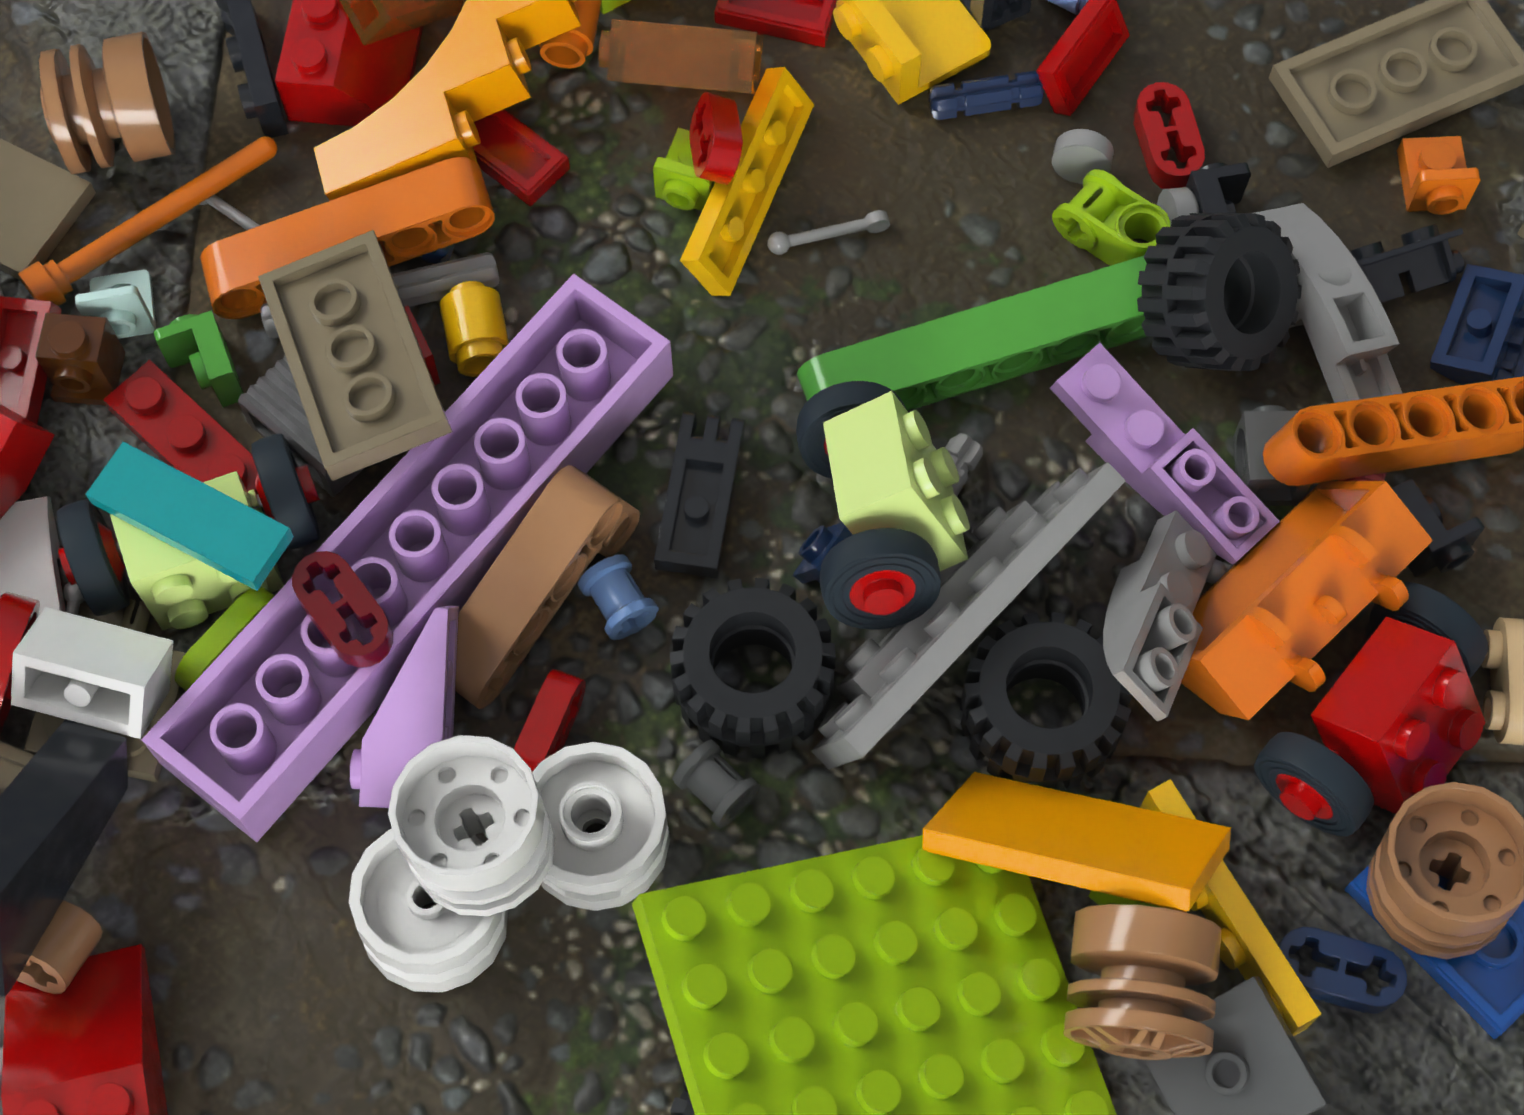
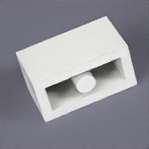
[11,607,174,739]

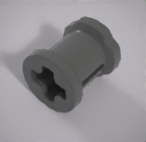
[672,739,761,828]

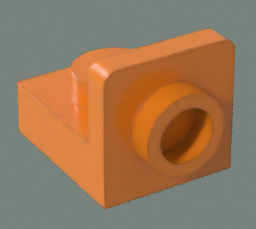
[1397,136,1480,215]

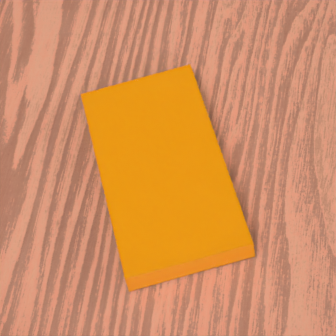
[922,772,1231,912]

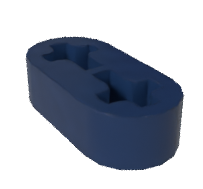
[1278,926,1407,1014]

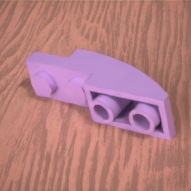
[1050,343,1280,565]

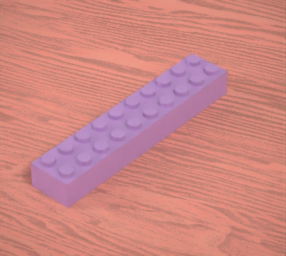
[141,274,673,842]

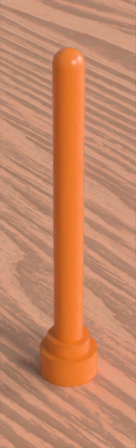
[17,136,278,307]

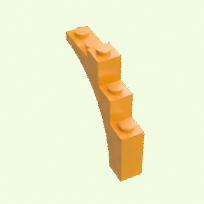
[314,0,581,201]

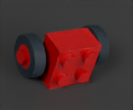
[1254,582,1488,836]

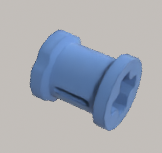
[578,554,659,640]

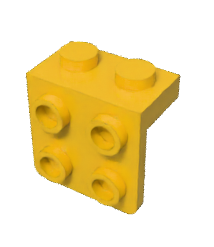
[833,0,991,105]

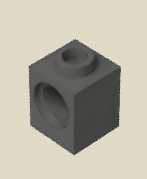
[1233,405,1311,506]

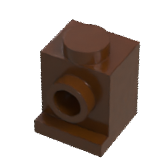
[35,313,126,406]

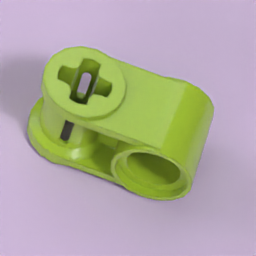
[1052,169,1171,266]

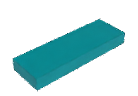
[85,442,294,591]

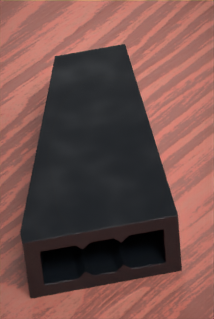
[0,719,128,997]

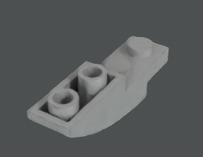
[1255,203,1402,403]
[1103,510,1217,721]

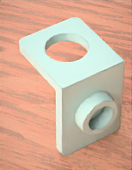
[75,269,156,339]

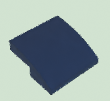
[1430,264,1524,385]

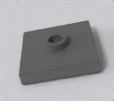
[1145,976,1331,1115]

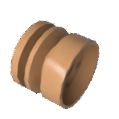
[39,32,176,174]
[1366,782,1524,959]
[1063,904,1222,1060]

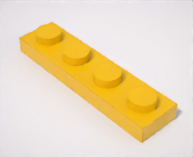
[680,67,814,296]
[1140,779,1322,1036]

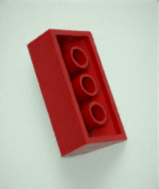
[275,0,429,127]

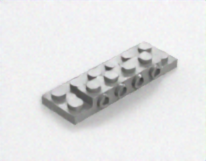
[811,462,1126,770]

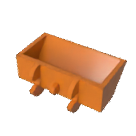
[1181,481,1433,720]

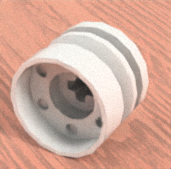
[388,735,555,916]

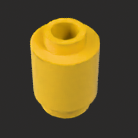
[439,281,509,377]

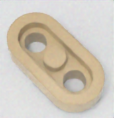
[1481,617,1524,745]

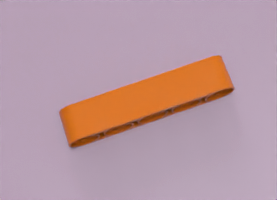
[200,157,495,319]
[1263,376,1524,486]

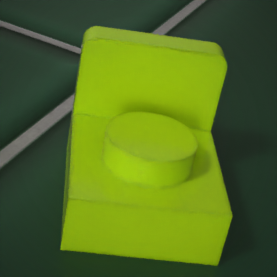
[653,127,715,211]

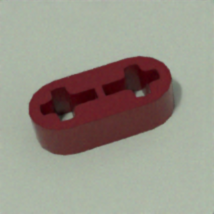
[292,551,393,668]

